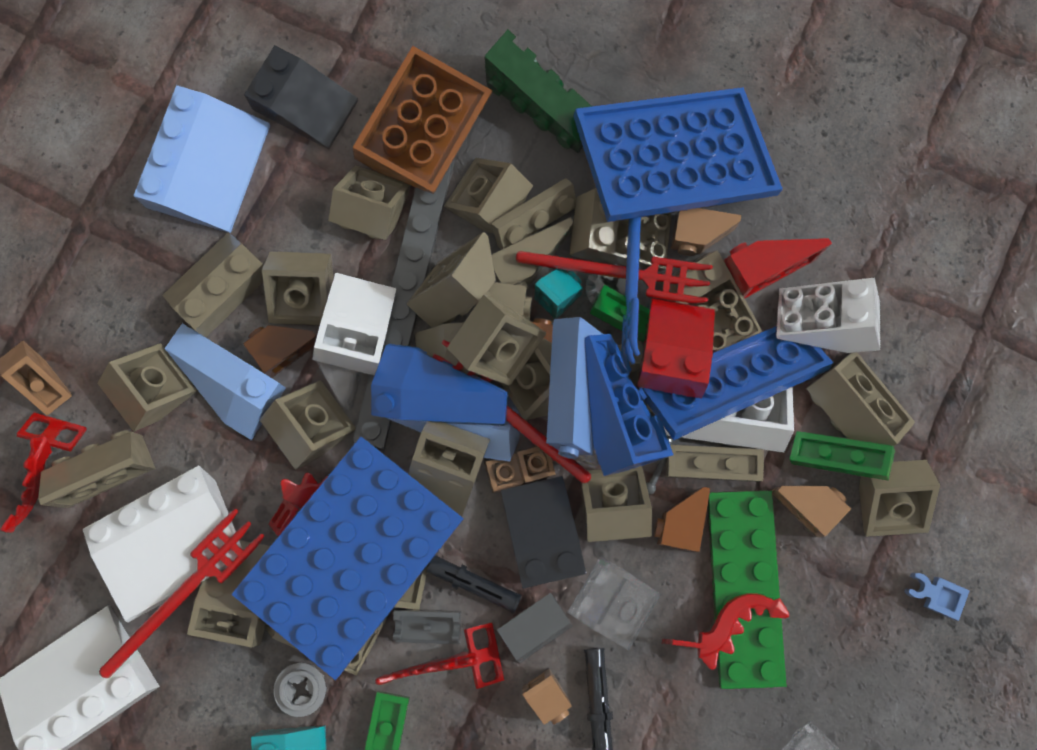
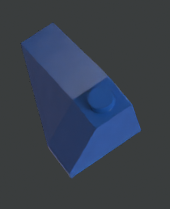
[585,334,673,476]
[371,344,507,424]

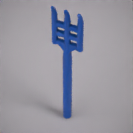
[621,217,641,372]

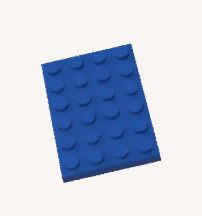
[573,87,783,222]
[231,437,464,680]

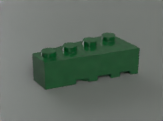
[484,29,592,153]

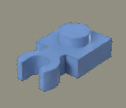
[904,573,969,621]

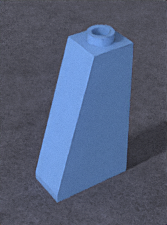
[546,317,618,459]

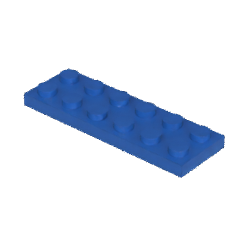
[639,326,833,440]

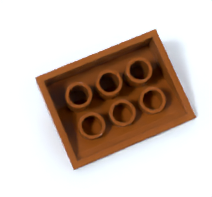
[352,46,492,194]

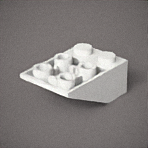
[312,273,396,375]
[776,278,880,353]

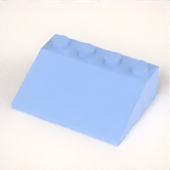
[134,85,270,233]

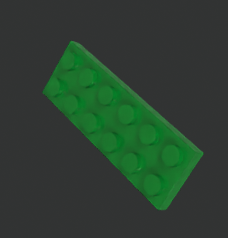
[707,491,787,689]

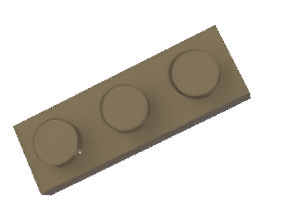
[491,178,576,249]
[666,445,764,482]

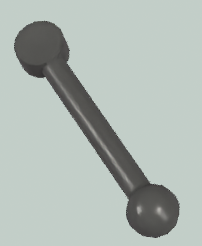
[646,436,680,495]

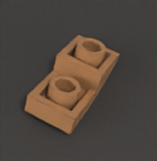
[484,447,556,493]

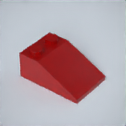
[723,238,832,299]
[637,298,715,399]

